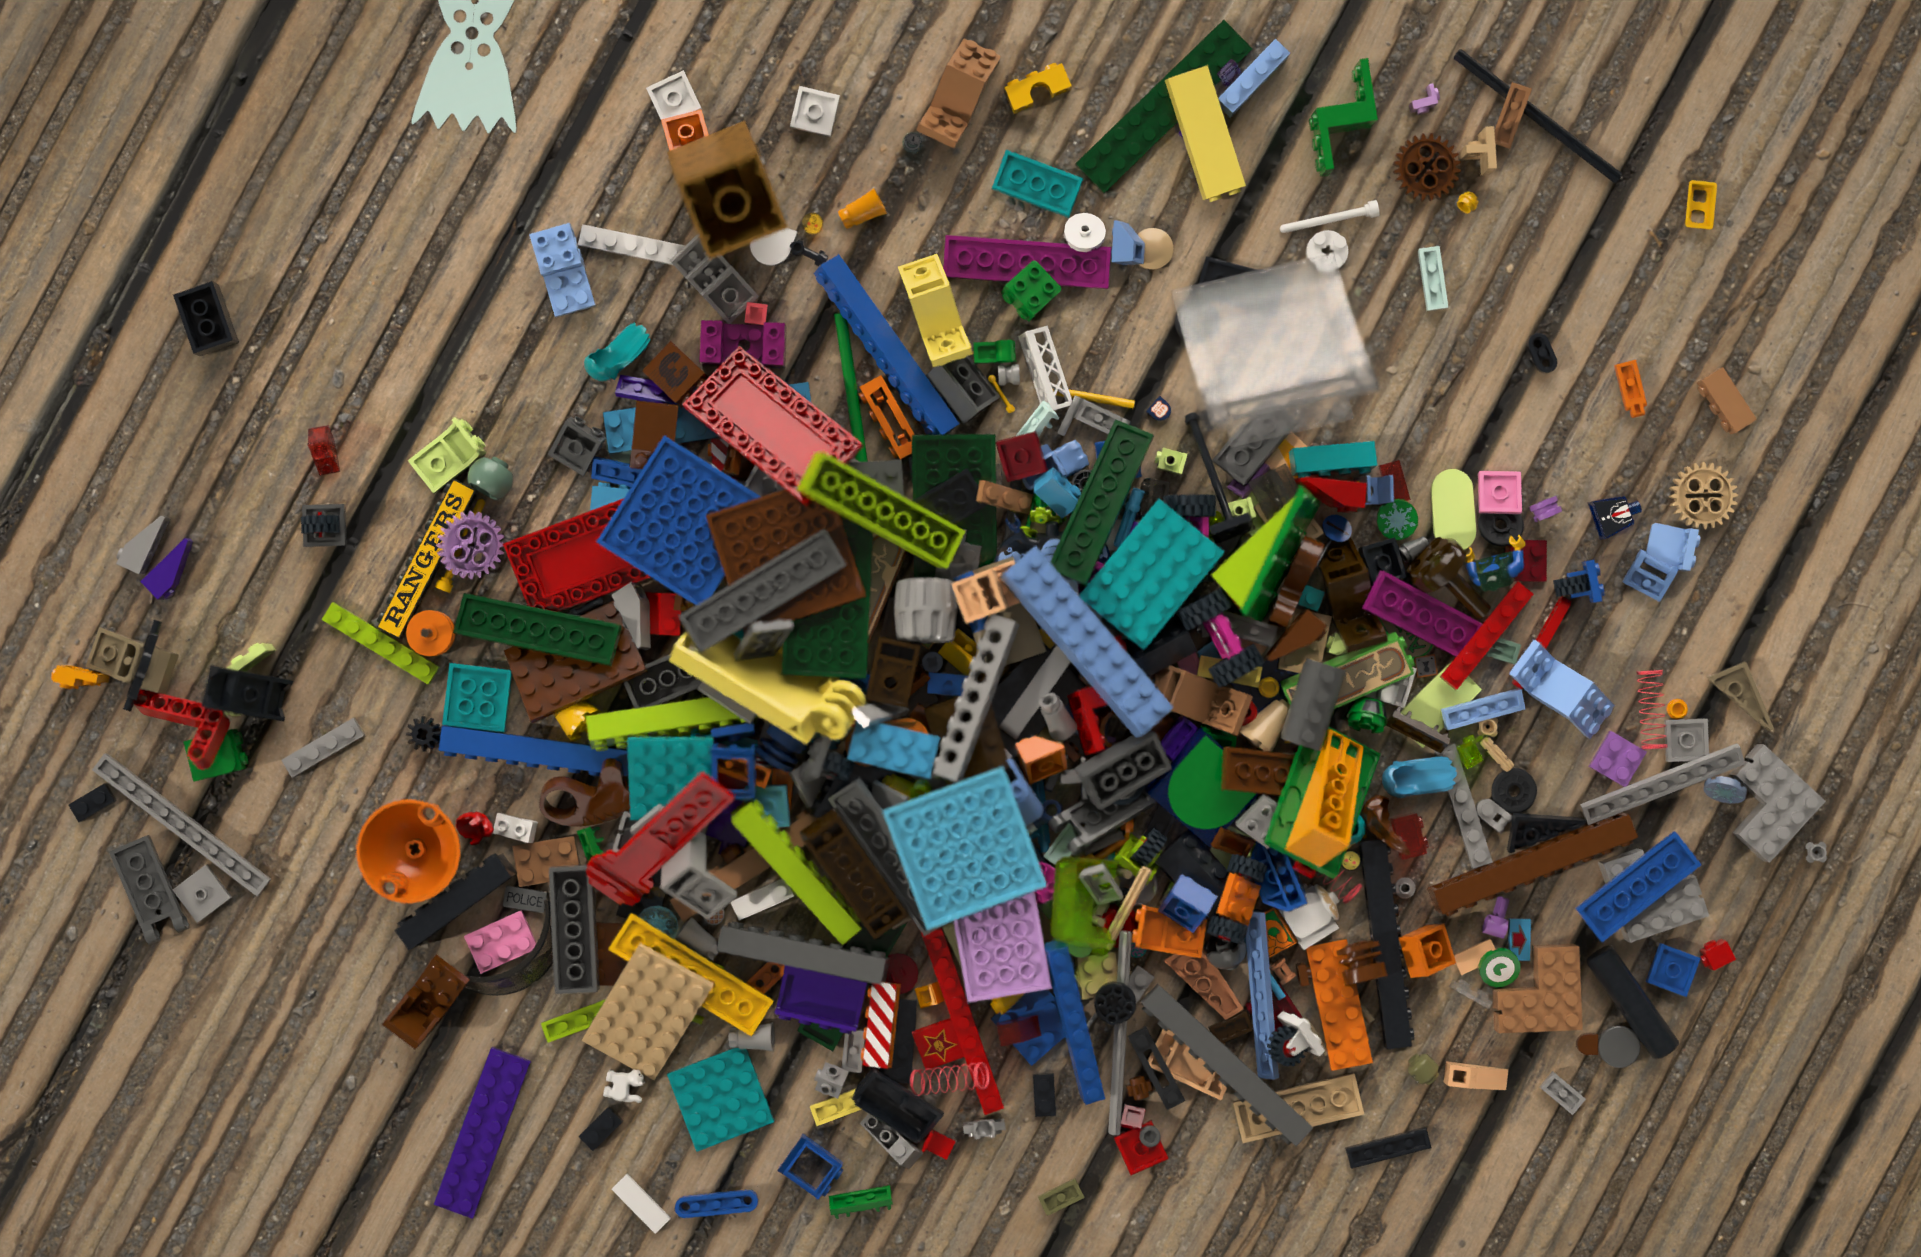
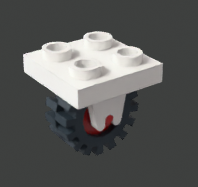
[1267,1011,1325,1067]

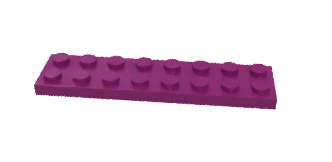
[943,235,1111,289]

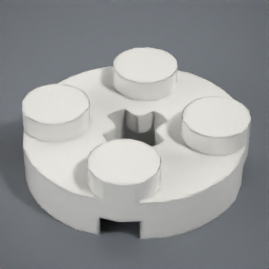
[1306,230,1348,273]

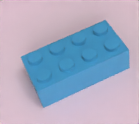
[847,720,941,779]

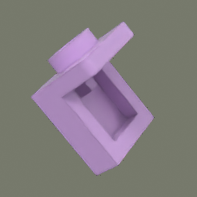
[1409,83,1440,115]

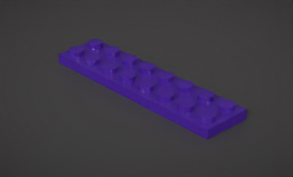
[433,1047,531,1219]

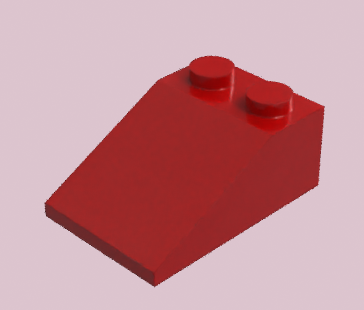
[1293,477,1367,513]

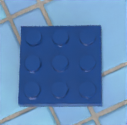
[991,989,1065,1066]

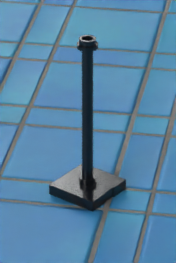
[1185,412,1256,543]

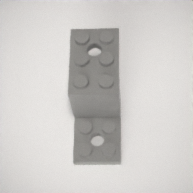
[631,804,737,919]

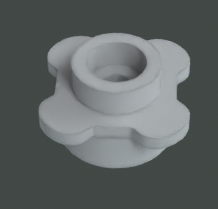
[1805,842,1827,863]

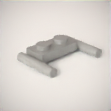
[1057,395,1131,436]

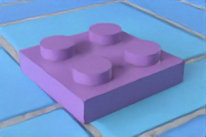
[1588,731,1647,787]

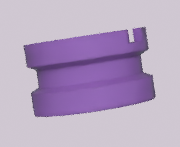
[1529,496,1562,522]

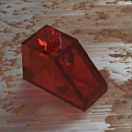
[997,1015,1041,1046]

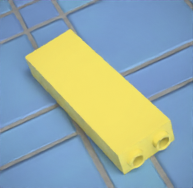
[1165,65,1246,202]

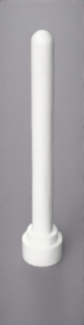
[1280,200,1380,233]

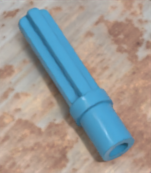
[1113,488,1145,548]

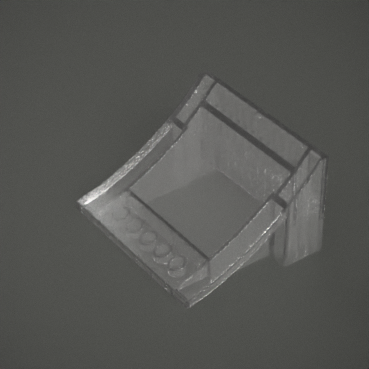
[1171,252,1380,448]

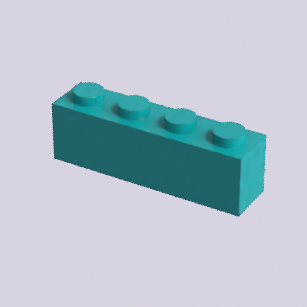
[1289,441,1378,478]

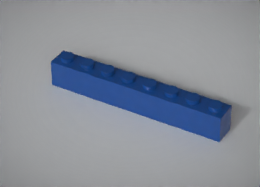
[1044,939,1105,1105]

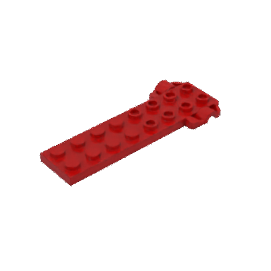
[586,772,734,906]

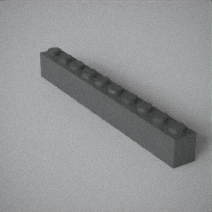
[1141,983,1313,1147]

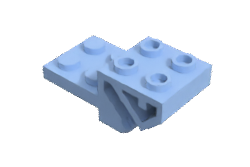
[529,223,596,318]

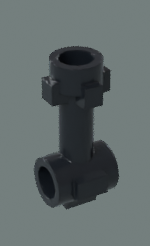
[790,240,828,267]

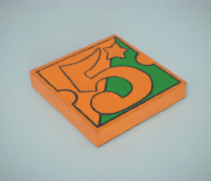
[1241,907,1297,958]

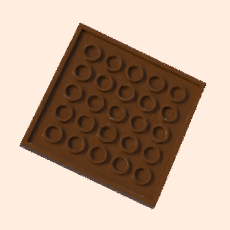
[706,489,866,634]

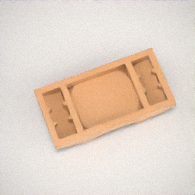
[1147,1028,1227,1100]

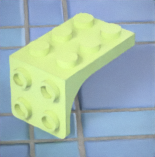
[408,417,487,494]
[223,643,276,717]

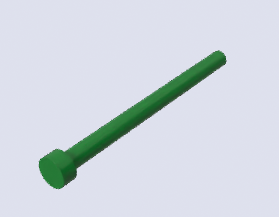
[834,313,868,462]

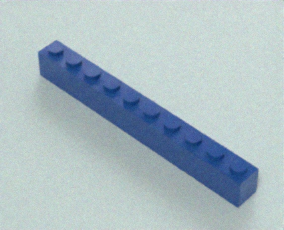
[813,254,960,435]
[439,725,629,776]

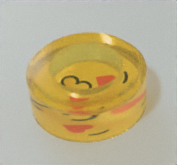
[802,213,823,234]

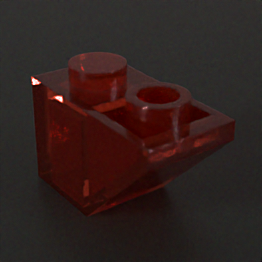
[307,425,340,476]

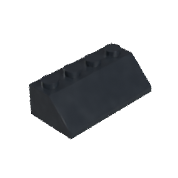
[1155,828,1229,922]

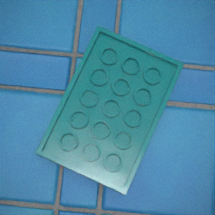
[1079,499,1224,650]

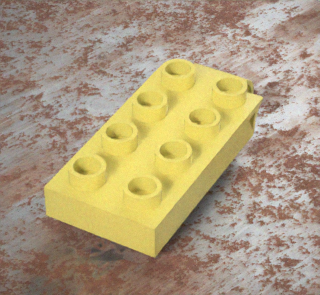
[669,631,866,744]

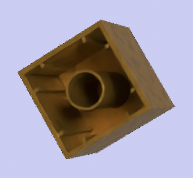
[667,121,788,259]

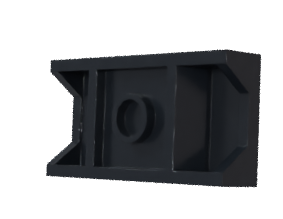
[201,665,293,722]

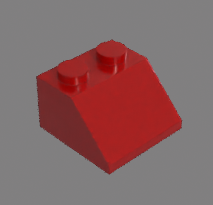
[645,592,684,636]

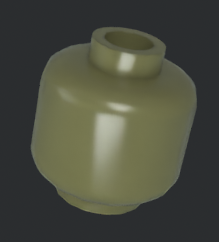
[1408,1053,1439,1085]

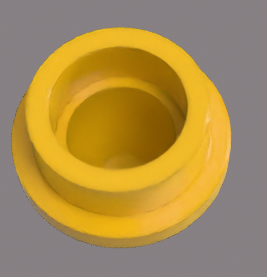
[1457,191,1479,213]

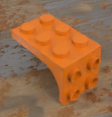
[1132,905,1207,958]

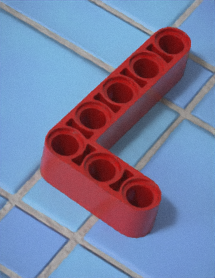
[134,689,230,770]

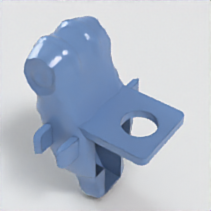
[1022,440,1089,490]

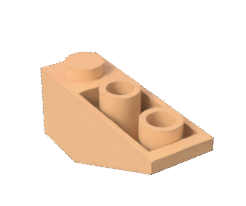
[1443,1062,1508,1090]

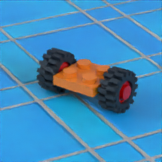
[1207,854,1268,944]

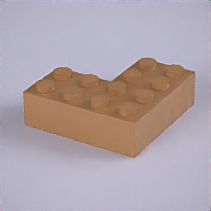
[1493,944,1583,1033]

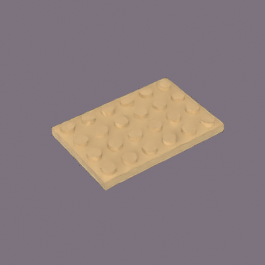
[581,943,714,1080]

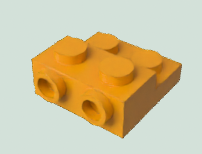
[51,665,110,689]

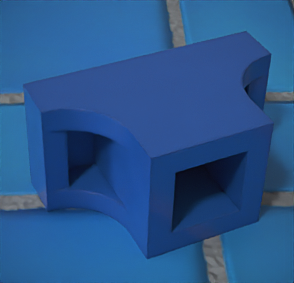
[927,672,969,696]

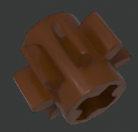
[1126,1075,1153,1100]

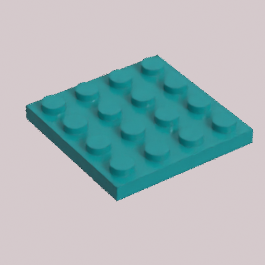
[628,737,715,820]
[667,1048,775,1152]

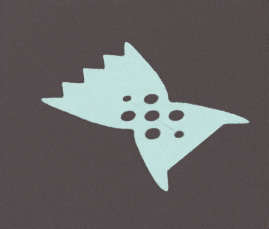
[412,0,516,133]

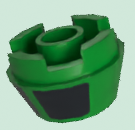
[1346,697,1388,733]

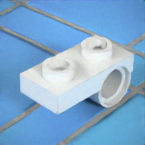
[493,813,538,843]

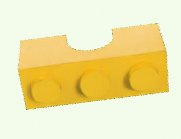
[1004,63,1072,114]

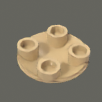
[1138,228,1174,269]

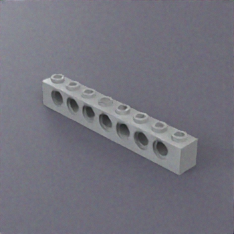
[933,614,1019,782]

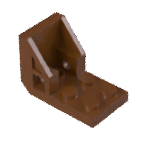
[382,954,470,1050]

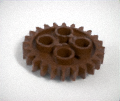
[1393,133,1461,202]

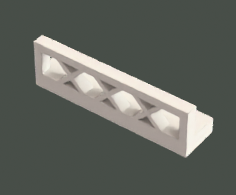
[1018,326,1072,411]

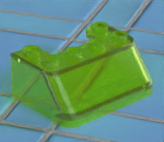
[1051,857,1119,950]

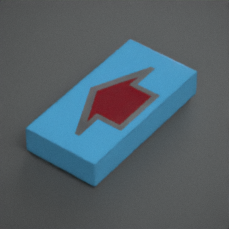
[1508,918,1531,961]

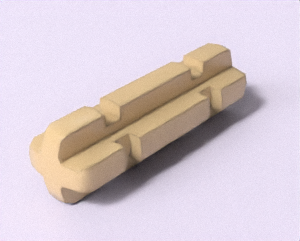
[1480,736,1514,772]

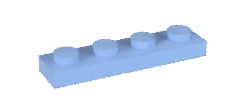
[1441,688,1525,730]

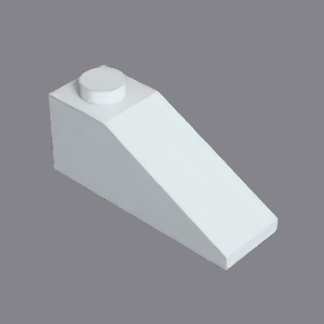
[731,878,795,920]

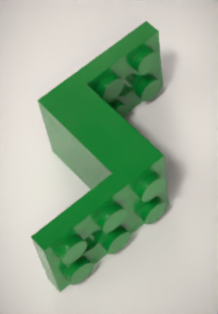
[1309,58,1378,177]

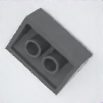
[926,356,1000,424]

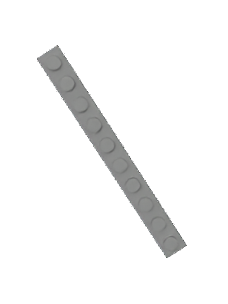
[92,753,272,896]

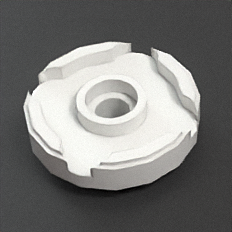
[1064,213,1106,252]

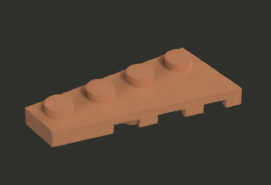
[1163,946,1243,1020]

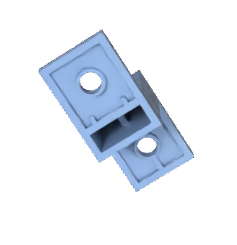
[1509,640,1615,739]

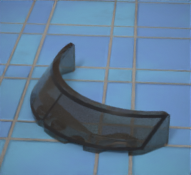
[451,897,553,996]

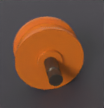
[406,610,456,656]

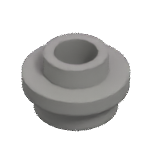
[1395,877,1415,898]

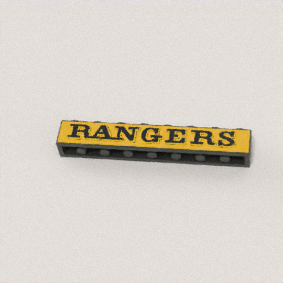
[377,479,479,639]

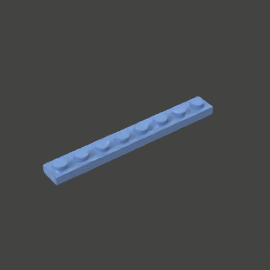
[1245,912,1279,1080]

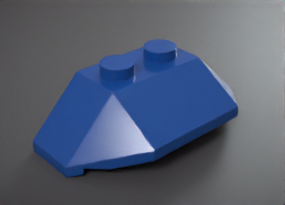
[1251,841,1308,912]

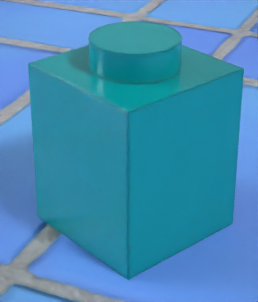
[1297,585,1325,612]

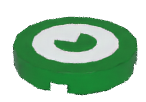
[1478,948,1521,987]

